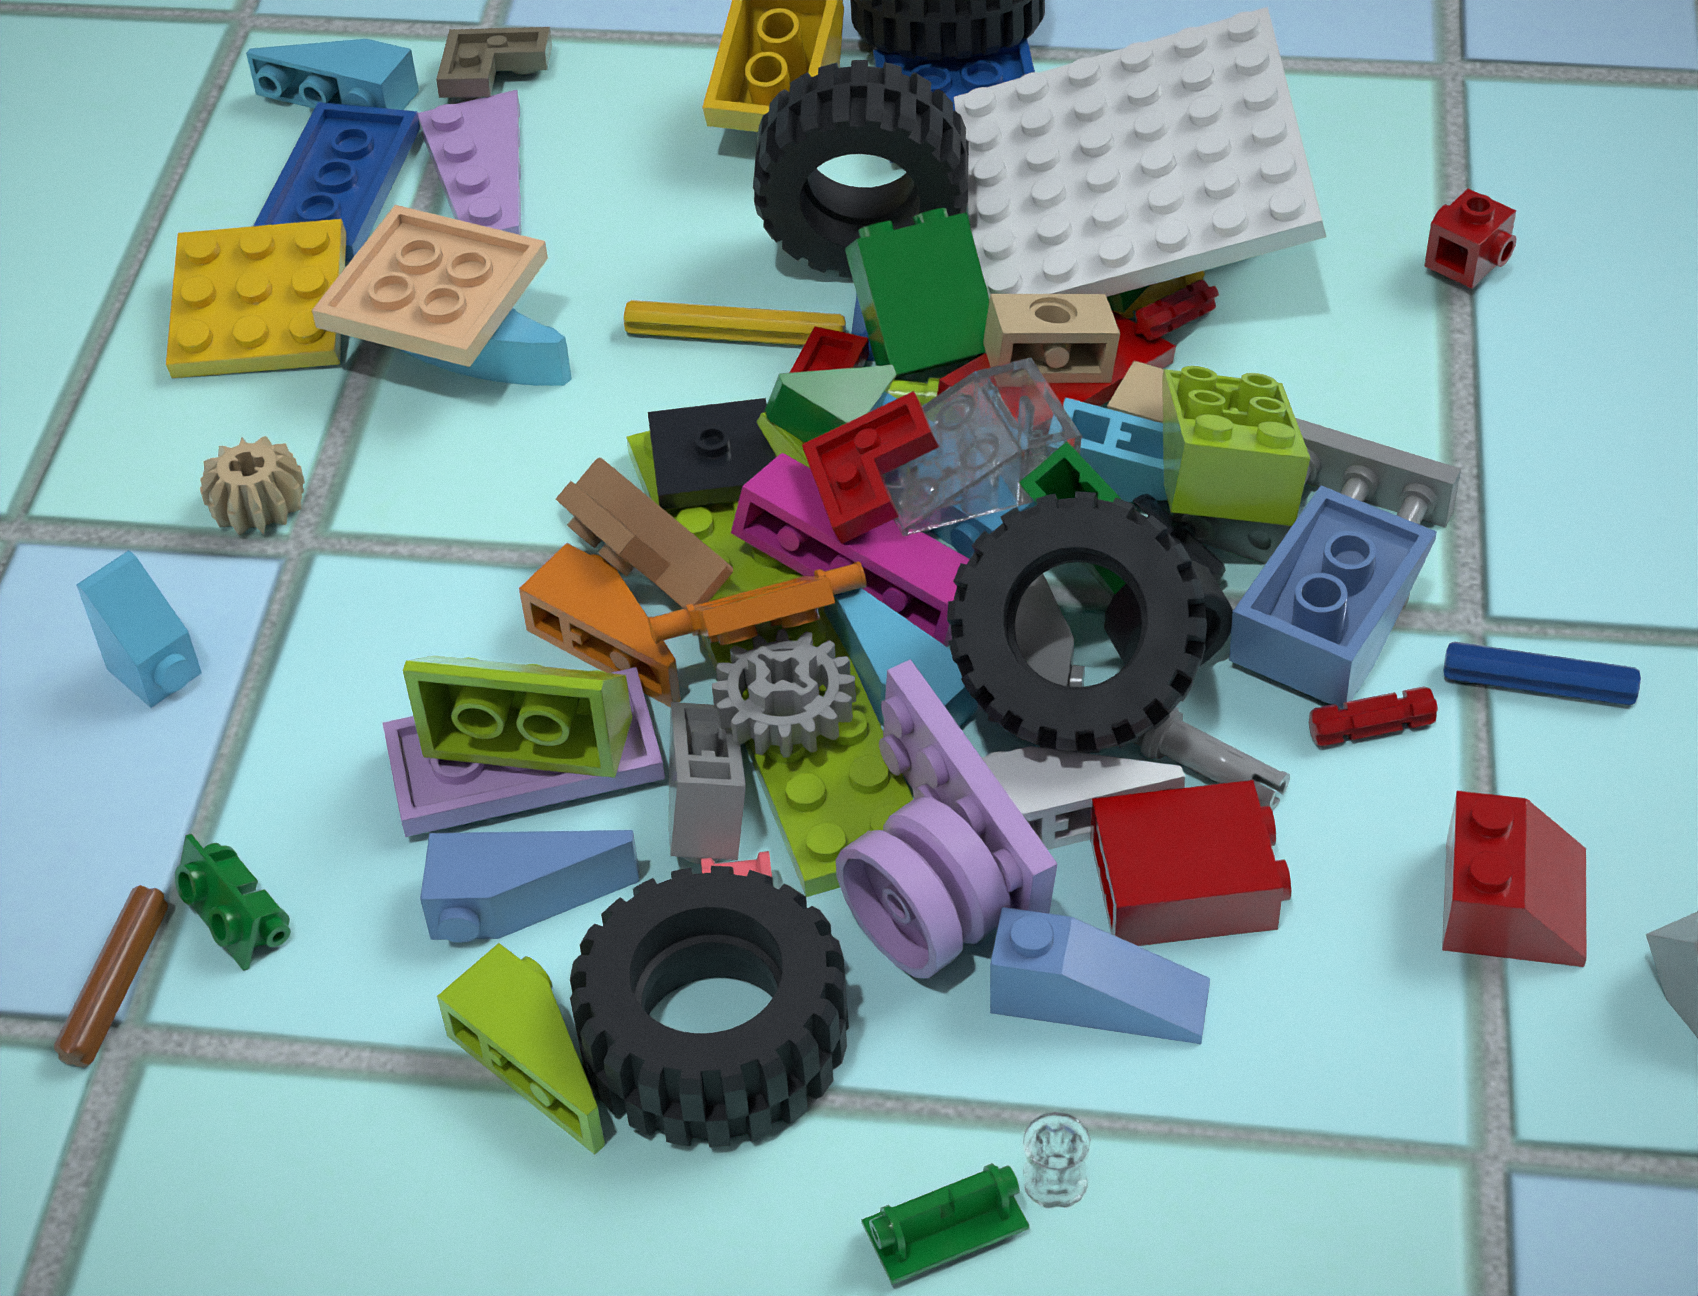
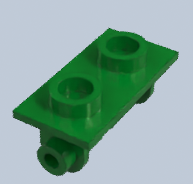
[175,834,291,971]
[861,1163,1029,1285]

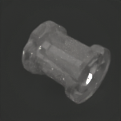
[1023,1112,1091,1208]

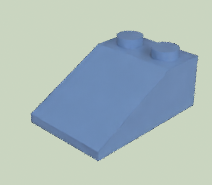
[1229,485,1437,709]

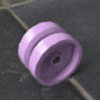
[836,797,1010,978]

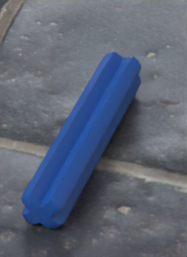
[1443,642,1641,706]

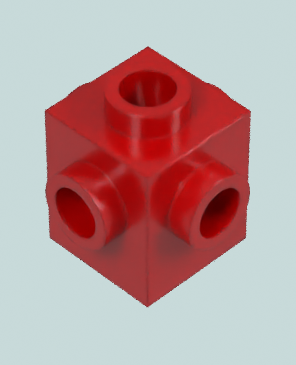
[1424,188,1517,289]

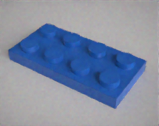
[253,102,420,262]

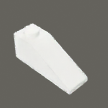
[981,746,1185,850]

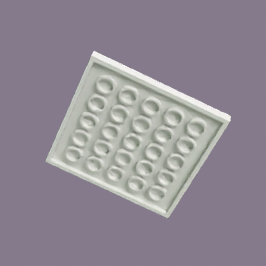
[954,7,1326,299]

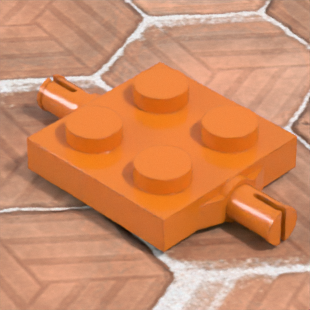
[648,562,866,645]

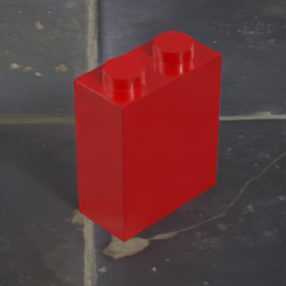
[1090,780,1292,946]

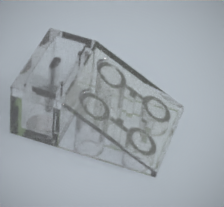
[883,358,1082,536]

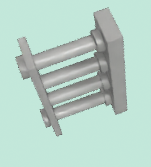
[1173,418,1461,609]

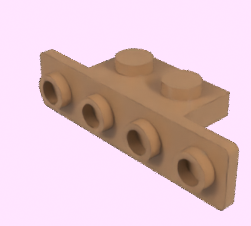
[555,457,733,609]

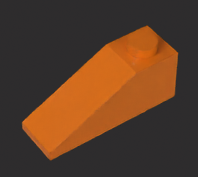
[519,543,681,707]

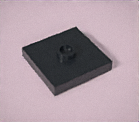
[647,398,776,510]

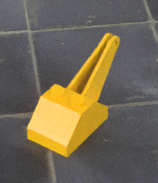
[702,0,844,132]

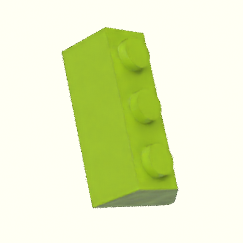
[402,655,632,778]

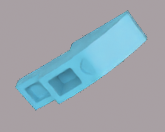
[400,308,572,386]

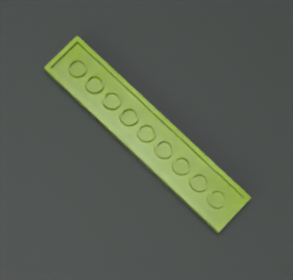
[626,430,913,897]

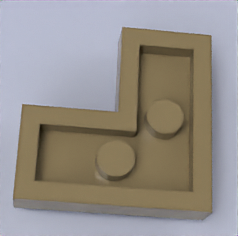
[436,27,552,101]

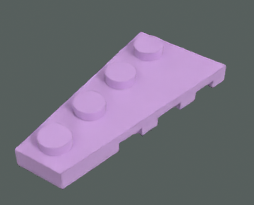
[418,90,521,235]

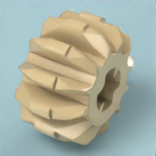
[200,436,305,535]

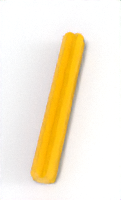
[623,300,846,346]

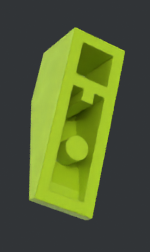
[437,943,605,1155]

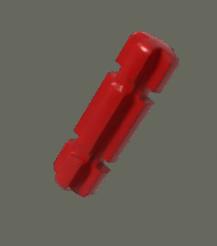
[1133,279,1219,341]
[1308,686,1438,746]

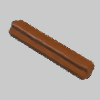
[54,885,168,1068]

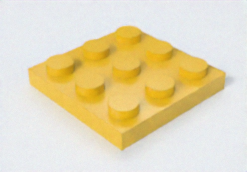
[166,219,347,378]

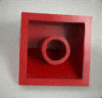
[1442,791,1587,967]

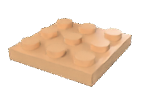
[312,205,548,367]

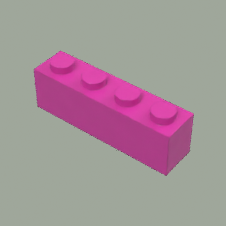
[731,453,970,647]

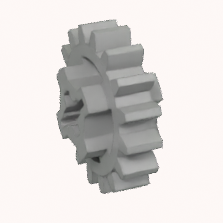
[712,629,856,757]

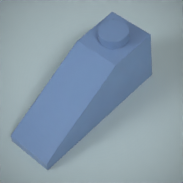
[420,830,640,942]
[990,907,1210,1044]

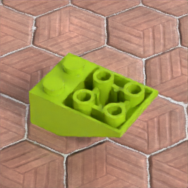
[1162,366,1310,526]

